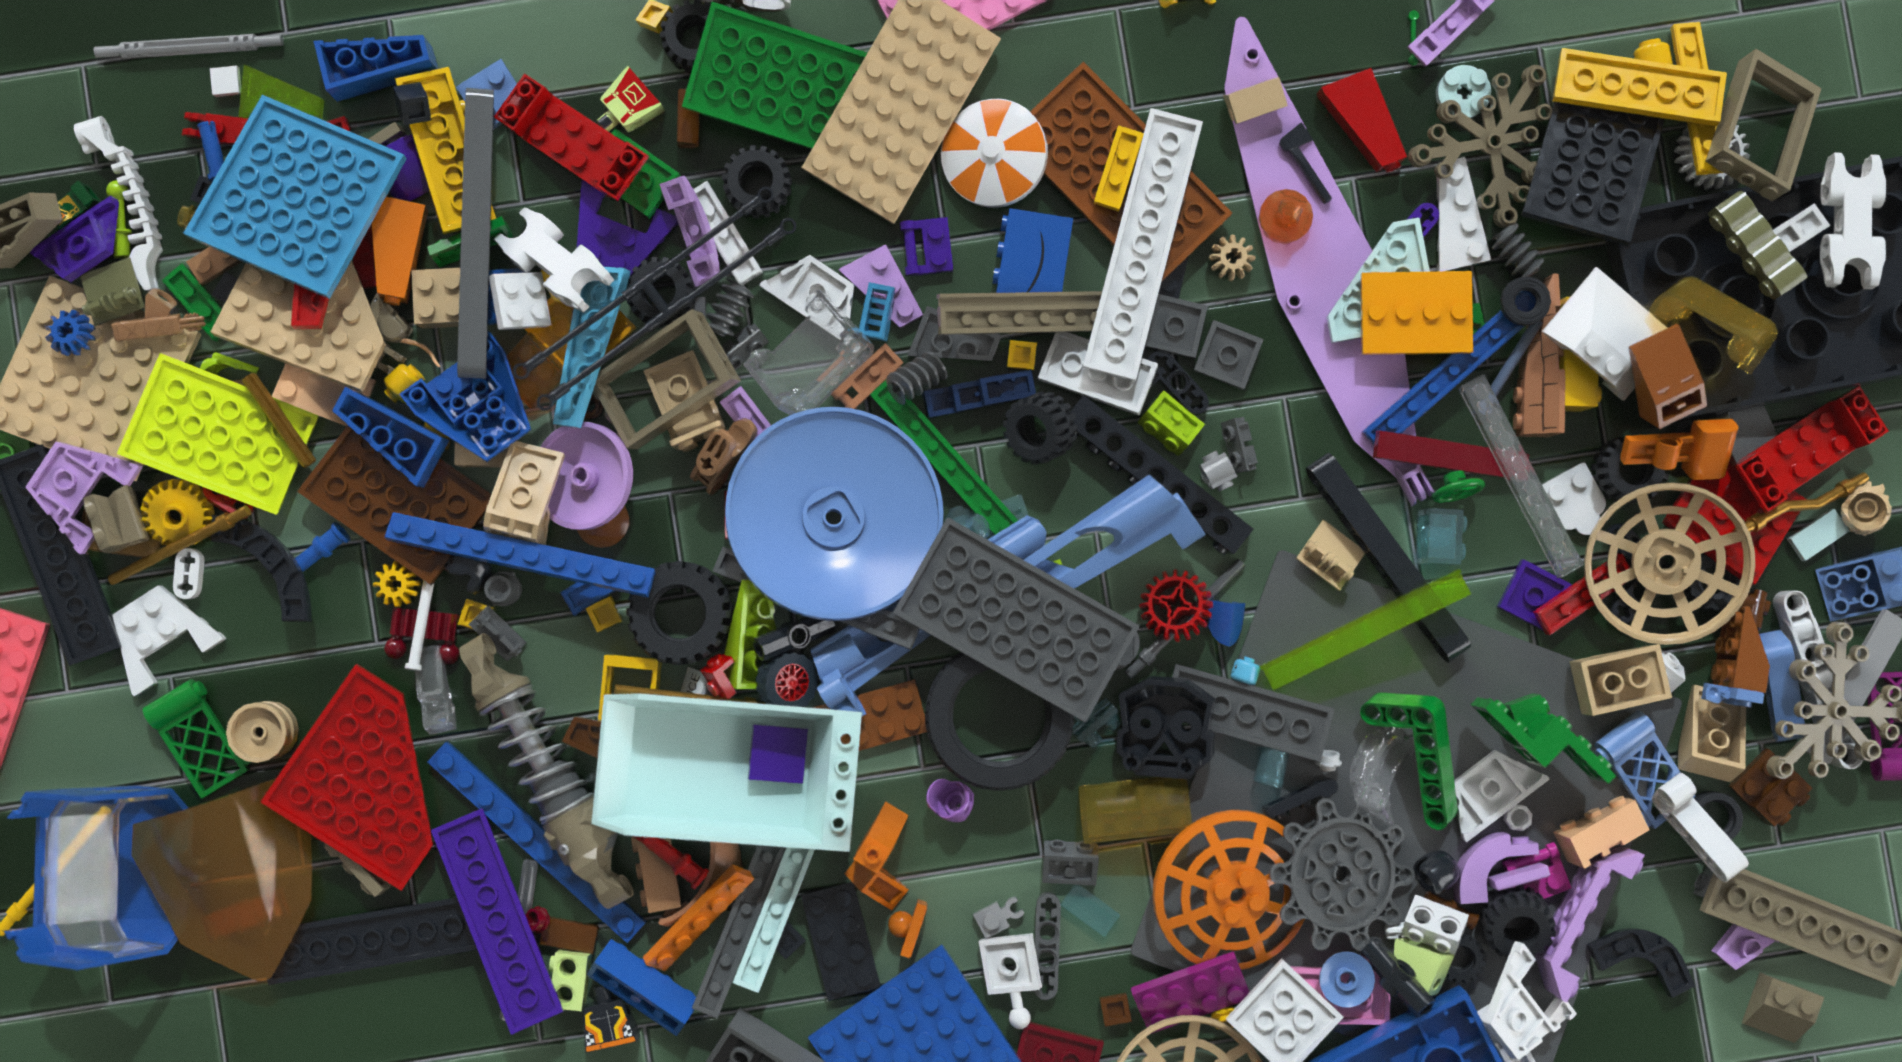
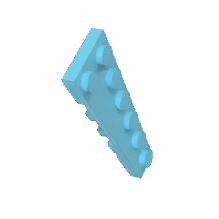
[553,267,631,428]

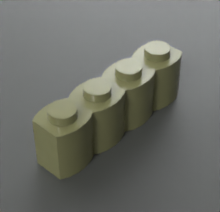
[1708,190,1808,300]

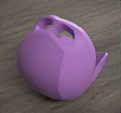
[926,779,974,822]

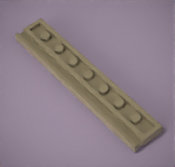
[937,291,1102,335]

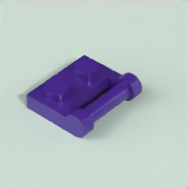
[900,217,953,276]

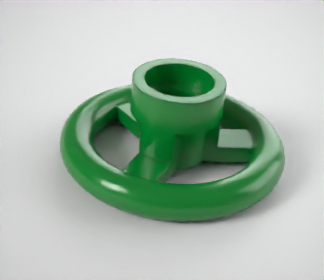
[1432,470,1485,503]

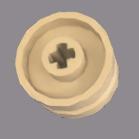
[226,701,299,763]

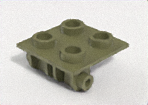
[80,257,145,326]

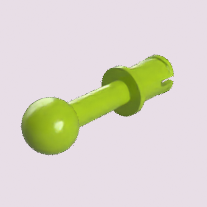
[106,180,132,259]

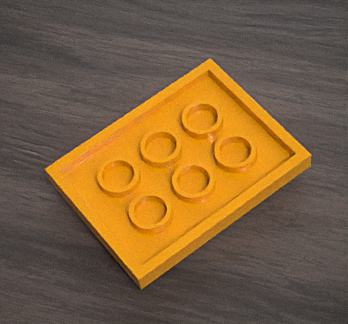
[1360,271,1473,355]

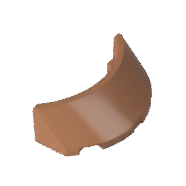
[658,841,742,928]

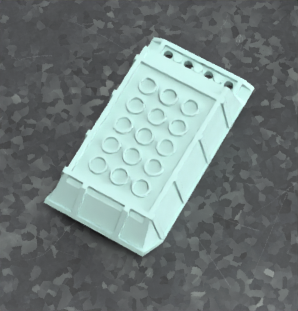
[591,694,862,852]

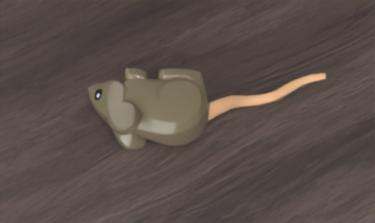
[371,293,440,368]

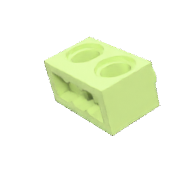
[549,948,592,1011]

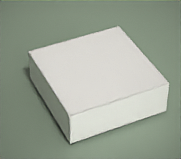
[210,66,242,97]

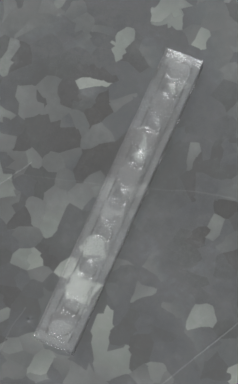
[1458,374,1584,578]

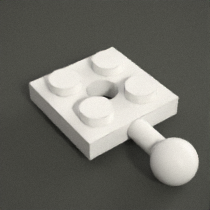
[979,933,1042,1029]

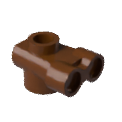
[1741,589,1771,631]

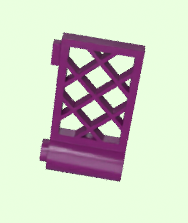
[1868,672,1902,781]

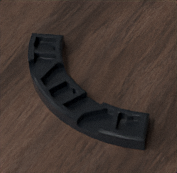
[210,515,312,622]

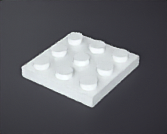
[1226,958,1343,1062]

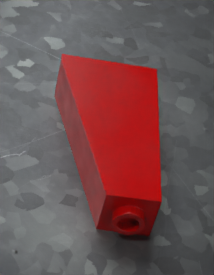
[1317,68,1407,173]

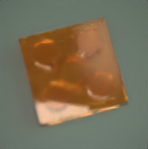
[507,333,563,409]

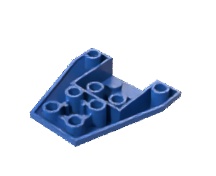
[399,330,531,462]

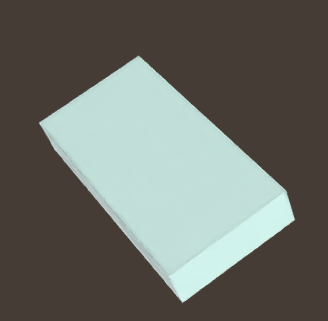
[1787,509,1849,561]

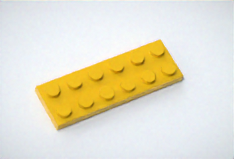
[1552,48,1727,126]

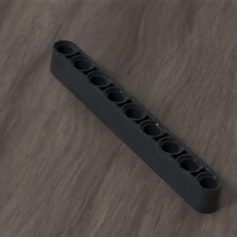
[1305,453,1471,663]

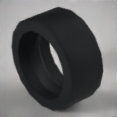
[1694,791,1743,840]

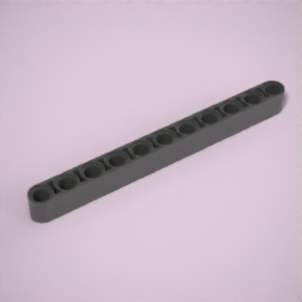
[457,88,494,379]

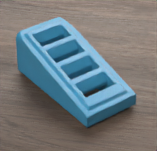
[858,282,896,342]

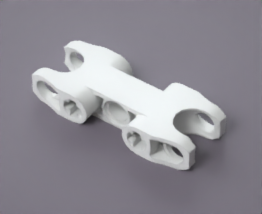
[1820,153,1886,290]
[494,208,614,312]

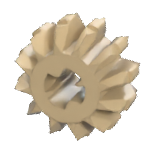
[1209,235,1255,281]

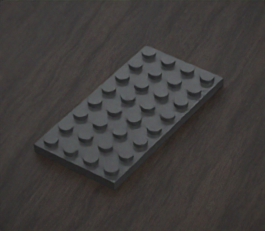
[893,517,1139,722]

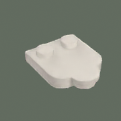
[1535,462,1606,535]

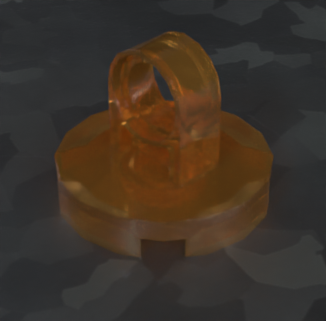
[1258,189,1313,244]

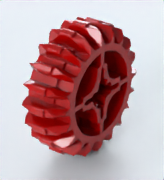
[1139,569,1213,642]

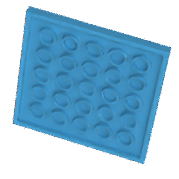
[183,95,407,299]

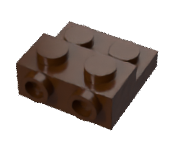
[1728,748,1812,827]

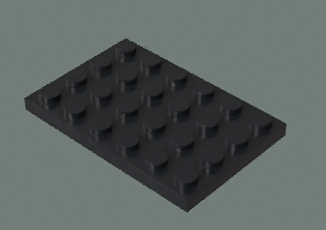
[1521,102,1665,246]

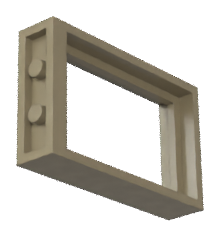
[1705,49,1822,201]
[592,309,741,449]

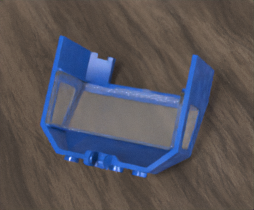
[4,785,208,970]

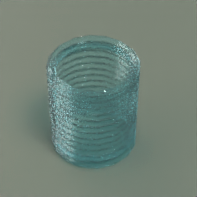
[1254,747,1290,788]

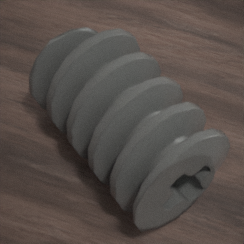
[1487,223,1544,277]
[706,278,754,338]
[886,352,947,405]

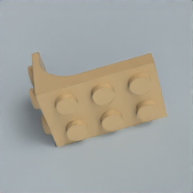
[643,350,727,452]

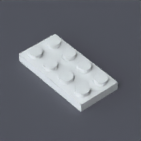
[1038,332,1158,415]

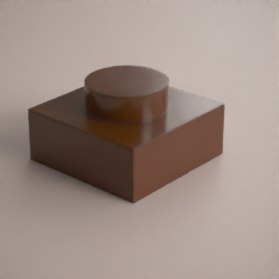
[1099,993,1132,1026]

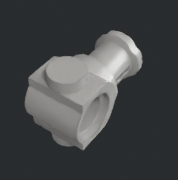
[1199,451,1237,492]

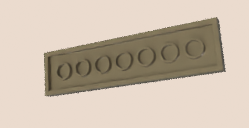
[1699,869,1902,987]

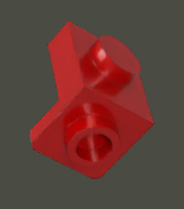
[700,654,737,699]

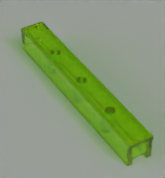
[1260,568,1471,690]

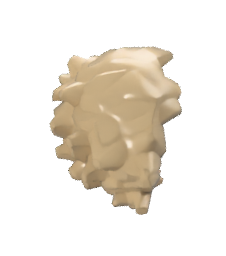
[1841,481,1892,536]

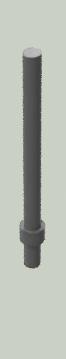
[1125,559,1245,679]

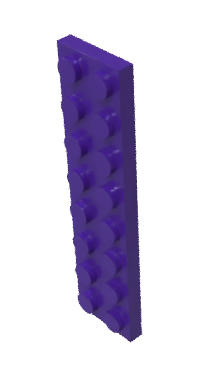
[431,808,564,1035]

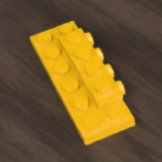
[395,67,496,235]

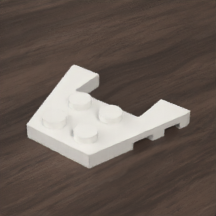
[112,585,226,697]
[1483,941,1577,1060]

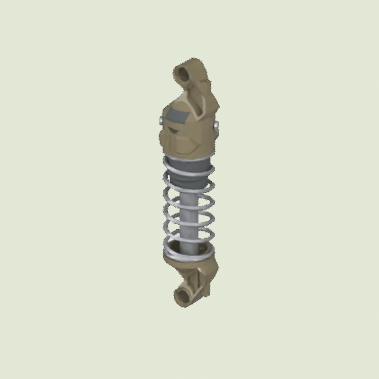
[459,633,633,909]

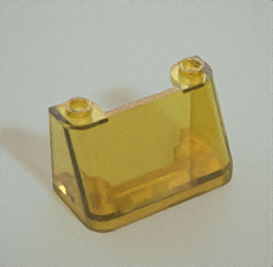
[1648,276,1777,375]

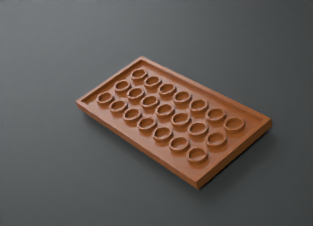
[1030,61,1233,282]

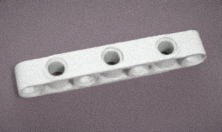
[1773,591,1863,769]

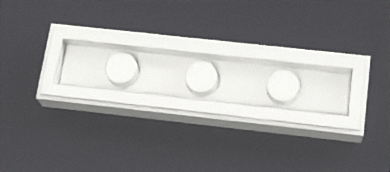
[694,181,763,285]

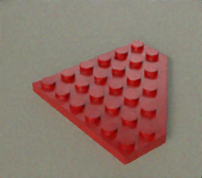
[260,664,434,891]

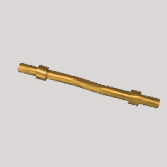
[1732,472,1869,533]

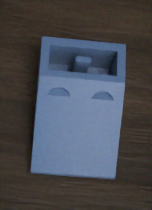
[1815,547,1902,621]

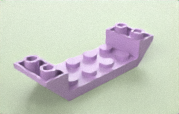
[1535,846,1644,1003]

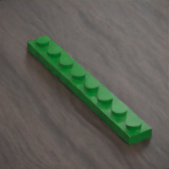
[870,380,1018,535]

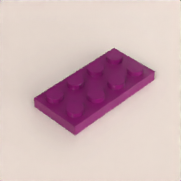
[1131,951,1250,1034]

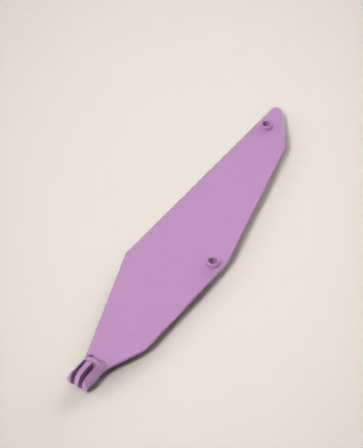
[1224,17,1434,506]

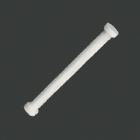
[405,580,434,671]

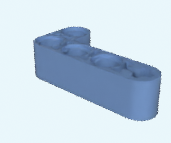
[1759,630,1805,742]

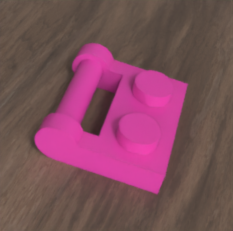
[1502,842,1572,899]

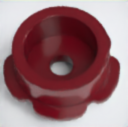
[526,906,550,933]

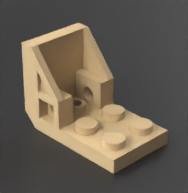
[483,441,565,545]

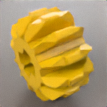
[372,561,421,607]

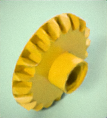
[140,479,214,545]

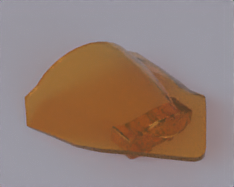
[132,778,312,982]

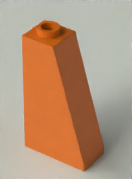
[372,197,428,306]
[853,801,909,874]

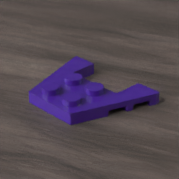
[577,180,679,276]

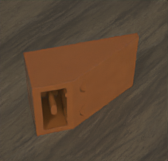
[1629,324,1707,429]
[1711,606,1770,693]

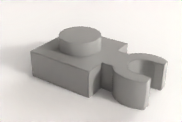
[973,896,1024,939]

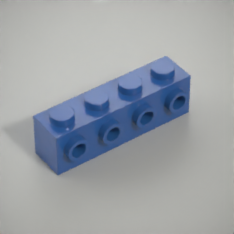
[587,939,696,1036]

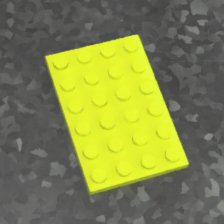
[117,353,319,515]

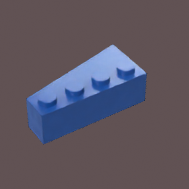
[314,35,438,102]
[332,387,450,488]

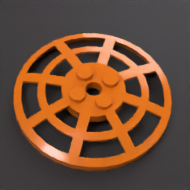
[1152,810,1305,970]

